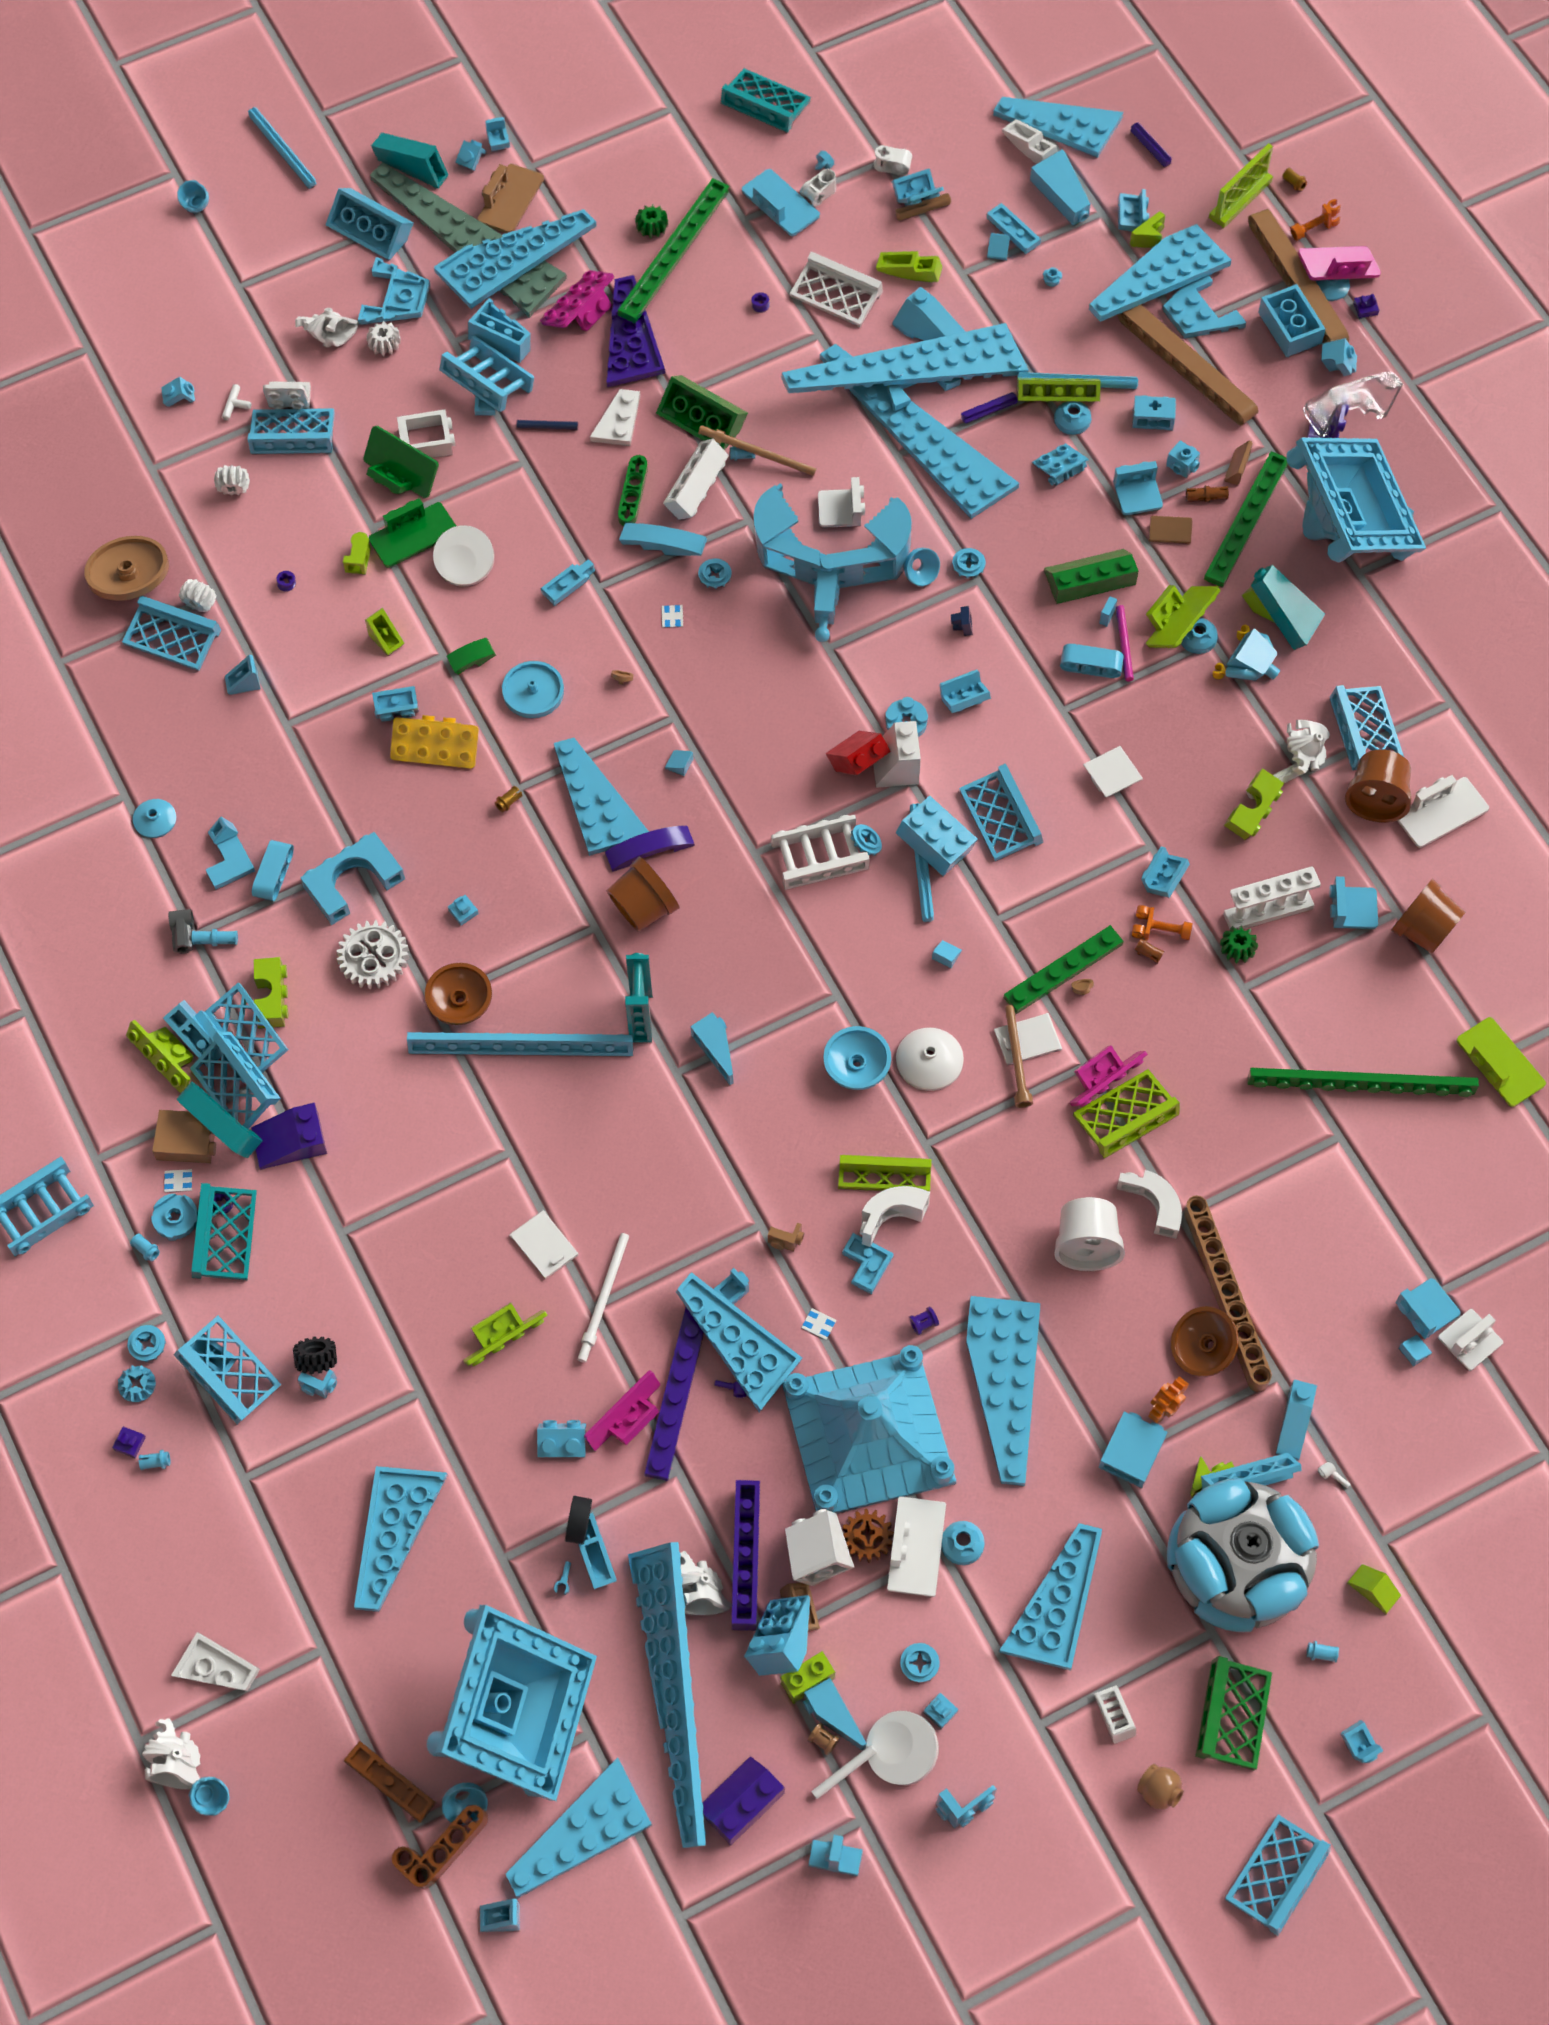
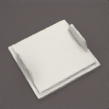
[1083,746,1143,798]

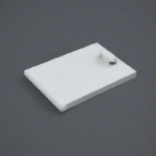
[994,1013,1062,1066]
[509,1210,579,1279]

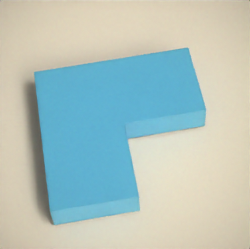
[205,835,255,890]
[842,1233,894,1295]

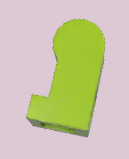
[343,532,371,575]

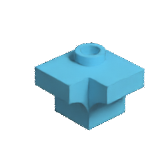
[1321,338,1357,376]

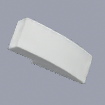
[1002,119,1058,164]

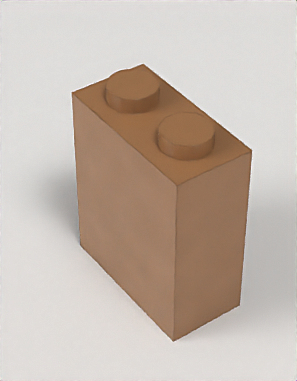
[152,1110,216,1164]

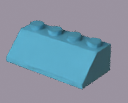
[325,188,413,260]

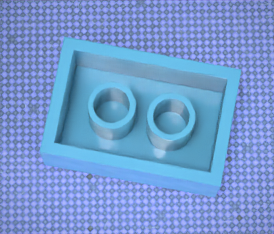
[1258,284,1326,357]
[896,796,978,877]

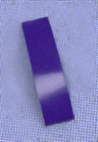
[605,826,695,872]

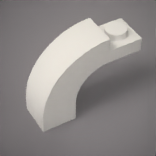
[1117,1170,1182,1239]
[860,1186,930,1247]

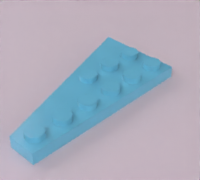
[993,97,1124,158]
[554,738,649,856]
[676,1272,802,1413]
[354,1466,448,1612]
[999,1523,1102,1671]
[506,1757,652,1898]

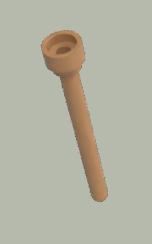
[1005,1005,1033,1108]

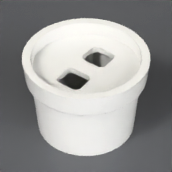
[1054,1197,1125,1271]

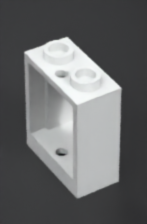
[397,410,456,458]

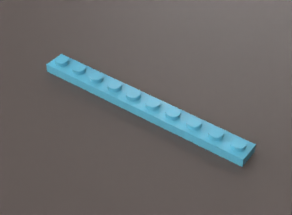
[407,1032,633,1056]

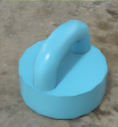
[815,150,835,170]

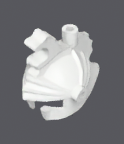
[295,308,358,347]
[1286,719,1330,775]
[680,1551,732,1615]
[142,1718,201,1790]

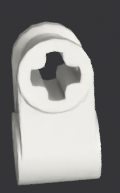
[874,145,912,176]
[800,169,836,207]

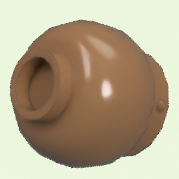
[1137,1764,1184,1810]

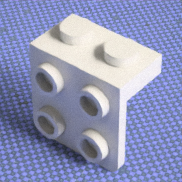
[263,382,311,410]
[818,477,865,527]

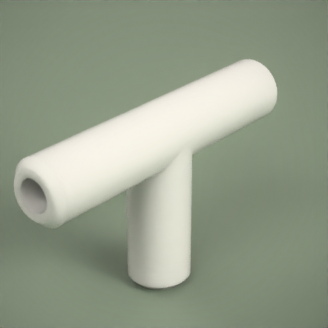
[222,384,252,421]

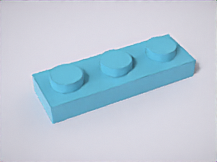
[986,203,1041,254]

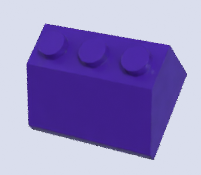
[702,1756,785,1846]

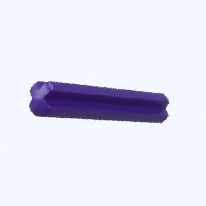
[1130,122,1172,167]
[961,392,1018,424]

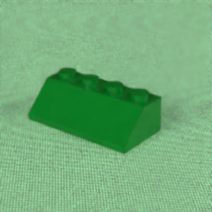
[656,375,748,450]
[1044,549,1139,604]

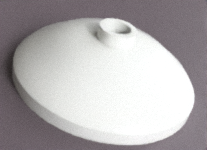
[896,1028,964,1091]

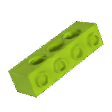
[1017,378,1101,402]

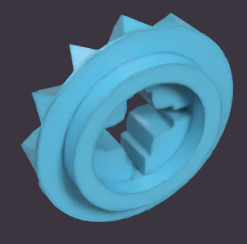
[952,548,986,579]
[698,559,732,589]
[851,824,882,856]
[128,1325,166,1362]
[118,1365,156,1402]
[900,1643,940,1683]

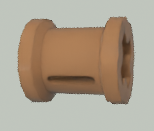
[807,1722,840,1756]

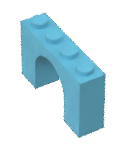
[300,832,405,925]

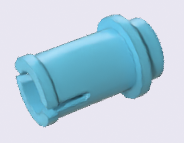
[729,446,755,461]
[130,1234,160,1261]
[139,1450,171,1470]
[1306,1641,1339,1663]

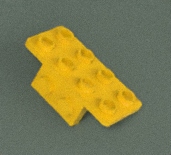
[390,715,479,768]

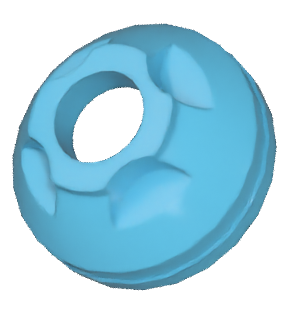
[1054,401,1091,435]
[904,547,940,586]
[1181,618,1218,654]
[941,1521,985,1565]
[442,1782,488,1825]

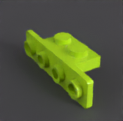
[126,1020,194,1094]
[463,1303,547,1366]

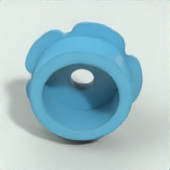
[1043,268,1062,287]

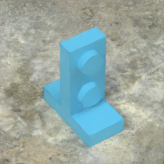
[808,1835,863,1877]

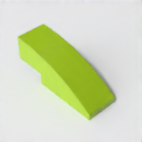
[876,251,943,282]

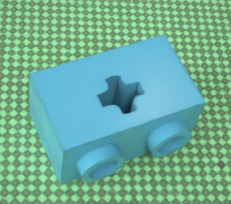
[1132,395,1176,430]

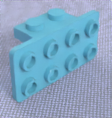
[742,169,820,236]

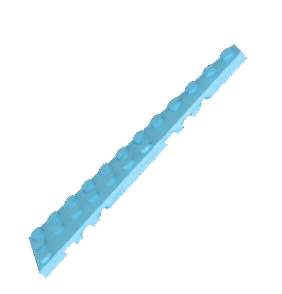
[820,344,1020,519]

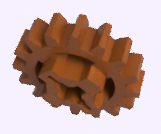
[843,1509,894,1563]

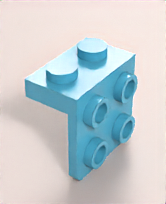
[891,168,944,206]
[1113,461,1163,515]
[372,686,419,722]
[1329,876,1378,929]
[1395,1278,1460,1339]
[936,1785,997,1828]

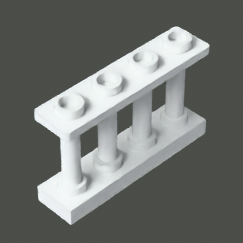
[771,815,870,890]
[1223,866,1321,930]

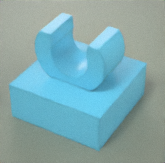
[447,895,479,926]
[923,1692,959,1729]

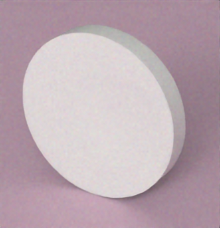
[433,525,494,587]
[866,1711,939,1785]

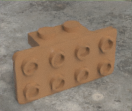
[477,164,544,233]

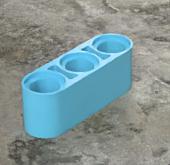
[1060,644,1124,678]
[252,840,294,901]

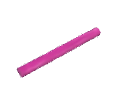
[1116,605,1134,682]

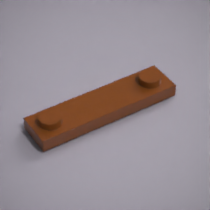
[343,1741,436,1823]

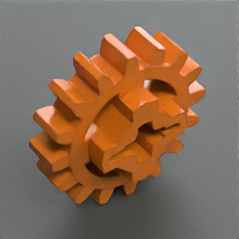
[1148,1377,1189,1424]

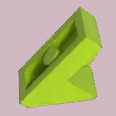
[1130,211,1166,248]
[1190,1456,1235,1498]

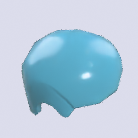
[177,180,209,213]
[189,1777,230,1816]

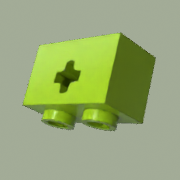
[780,1651,835,1704]

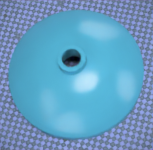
[823,1026,891,1090]

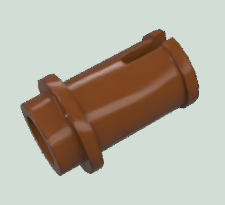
[1135,939,1165,964]

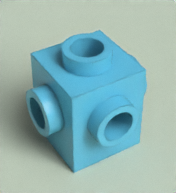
[1166,440,1200,478]

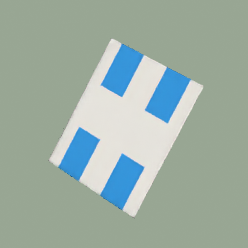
[662,605,683,627]
[164,1169,192,1192]
[801,1308,837,1340]

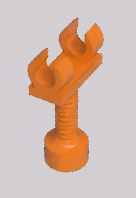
[1290,199,1341,241]
[1131,905,1193,940]

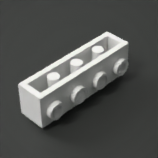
[663,439,729,520]

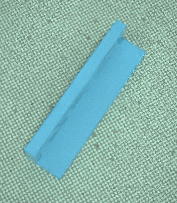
[1201,1453,1302,1490]

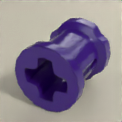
[909,1306,939,1335]

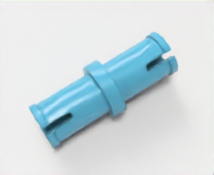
[192,929,238,946]

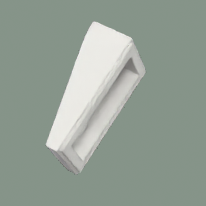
[1094,1685,1136,1744]

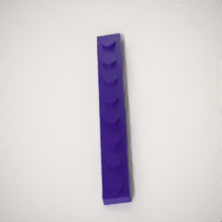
[645,1307,704,1481]

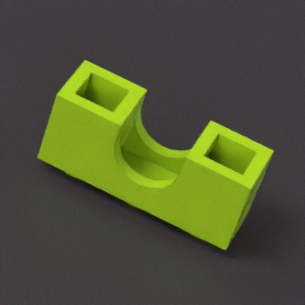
[1224,768,1284,840]
[253,957,289,1029]

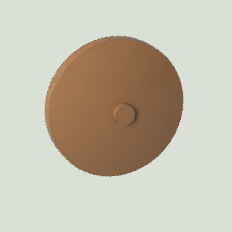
[84,536,169,601]

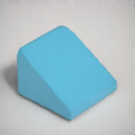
[987,233,1010,260]
[665,750,694,776]
[208,817,239,844]
[932,940,962,968]
[1399,1335,1432,1367]

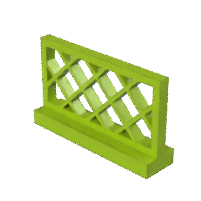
[1209,143,1273,228]
[1073,1069,1180,1159]

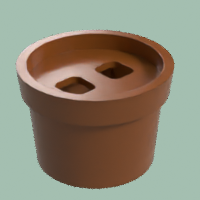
[1345,749,1411,823]
[606,856,680,932]
[1391,878,1466,954]

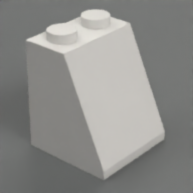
[873,721,921,788]
[785,1509,854,1586]

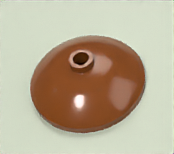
[425,963,492,1025]
[1171,1306,1239,1377]

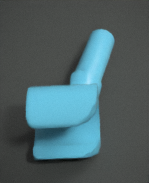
[554,1561,571,1595]

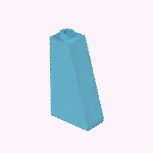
[1030,149,1090,226]

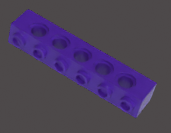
[732,1480,760,1631]

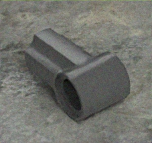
[168,909,194,954]

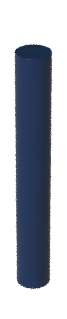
[517,420,578,430]

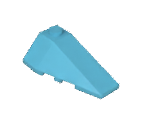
[892,287,966,341]

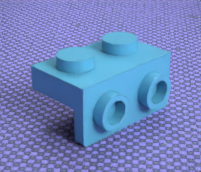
[1118,189,1149,231]
[939,670,991,713]
[1141,846,1190,898]
[537,1420,586,1457]

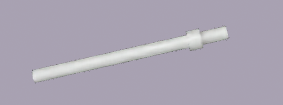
[577,1233,629,1363]

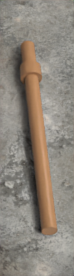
[698,425,817,476]

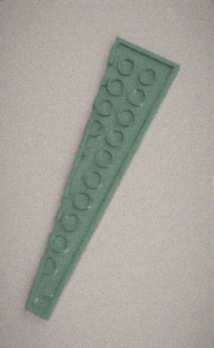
[370,162,567,318]

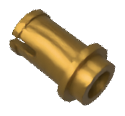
[1282,168,1307,191]
[495,786,523,812]

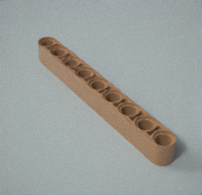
[1248,209,1349,344]
[1117,305,1258,426]
[1184,1195,1272,1392]

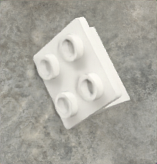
[1438,1309,1504,1371]

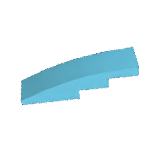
[619,523,707,556]

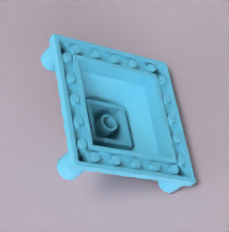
[1286,438,1426,563]
[782,1345,957,1514]
[427,1605,597,1801]

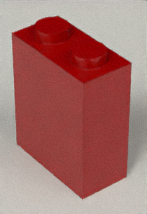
[825,730,891,775]

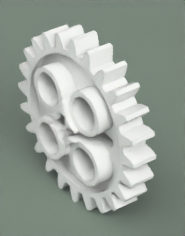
[336,920,409,989]

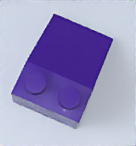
[251,1102,327,1170]

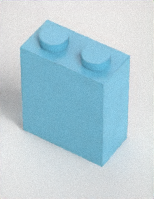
[1098,1412,1168,1488]

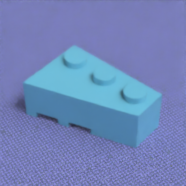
[468,298,531,363]

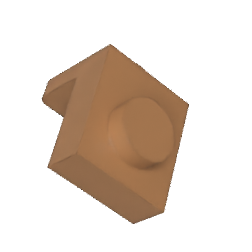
[768,1222,805,1252]

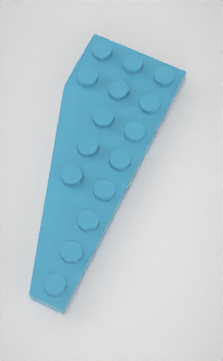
[434,209,597,309]
[1089,224,1232,322]
[966,1296,1041,1486]

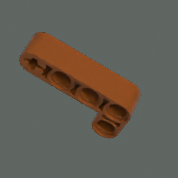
[391,1805,488,1889]

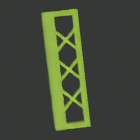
[838,1155,932,1192]

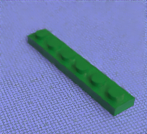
[1003,925,1124,1014]

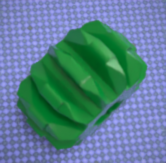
[635,204,669,239]
[1220,925,1258,964]

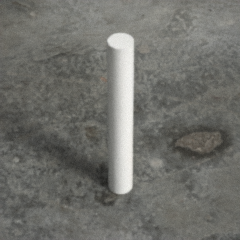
[812,1745,877,1799]

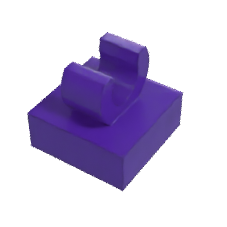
[1353,293,1380,319]
[112,1426,146,1458]

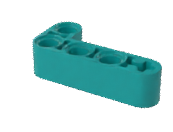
[177,1082,262,1158]

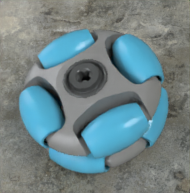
[1167,1478,1319,1632]

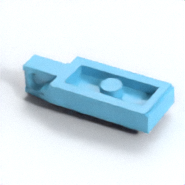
[541,559,595,606]

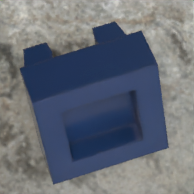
[951,606,973,636]

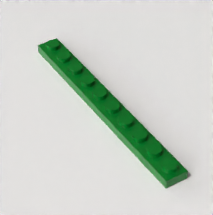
[618,178,730,323]
[1248,1067,1479,1097]

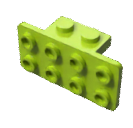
[1146,585,1220,648]
[1456,1017,1546,1107]

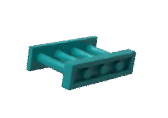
[625,953,653,1042]

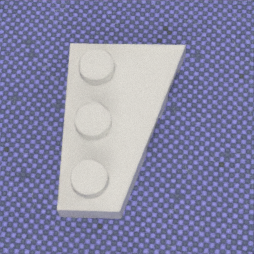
[590,389,640,446]
[171,1632,260,1691]

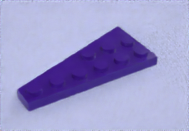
[606,275,665,387]

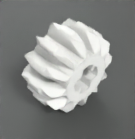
[366,321,401,357]
[214,465,250,496]
[179,579,216,612]

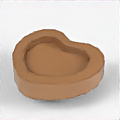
[611,670,634,684]
[1071,979,1094,995]

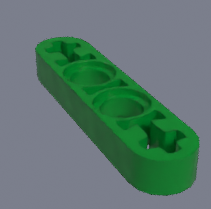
[618,455,648,526]

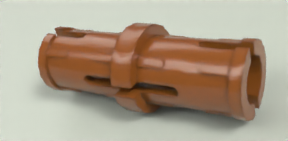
[1185,485,1229,502]

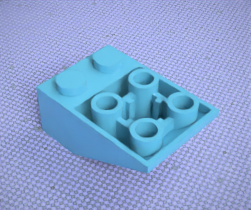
[744,1595,810,1676]

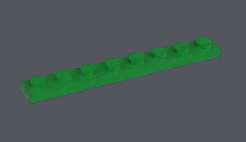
[1204,451,1288,588]

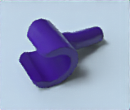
[714,1380,747,1398]

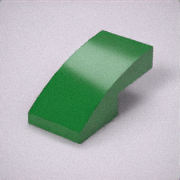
[447,638,496,675]

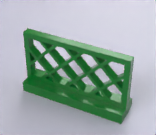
[1195,1656,1273,1770]

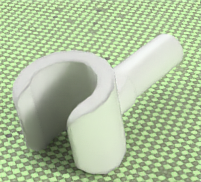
[1317,1462,1350,1488]

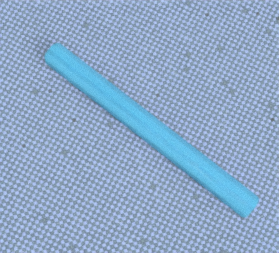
[248,107,316,188]
[1017,372,1138,389]
[910,803,934,922]

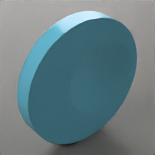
[502,661,564,718]

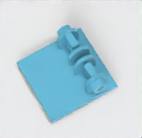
[1032,443,1088,486]

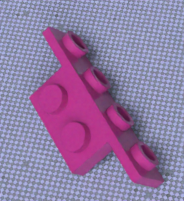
[1069,1045,1148,1107]
[584,1370,660,1451]

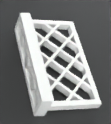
[789,251,883,327]

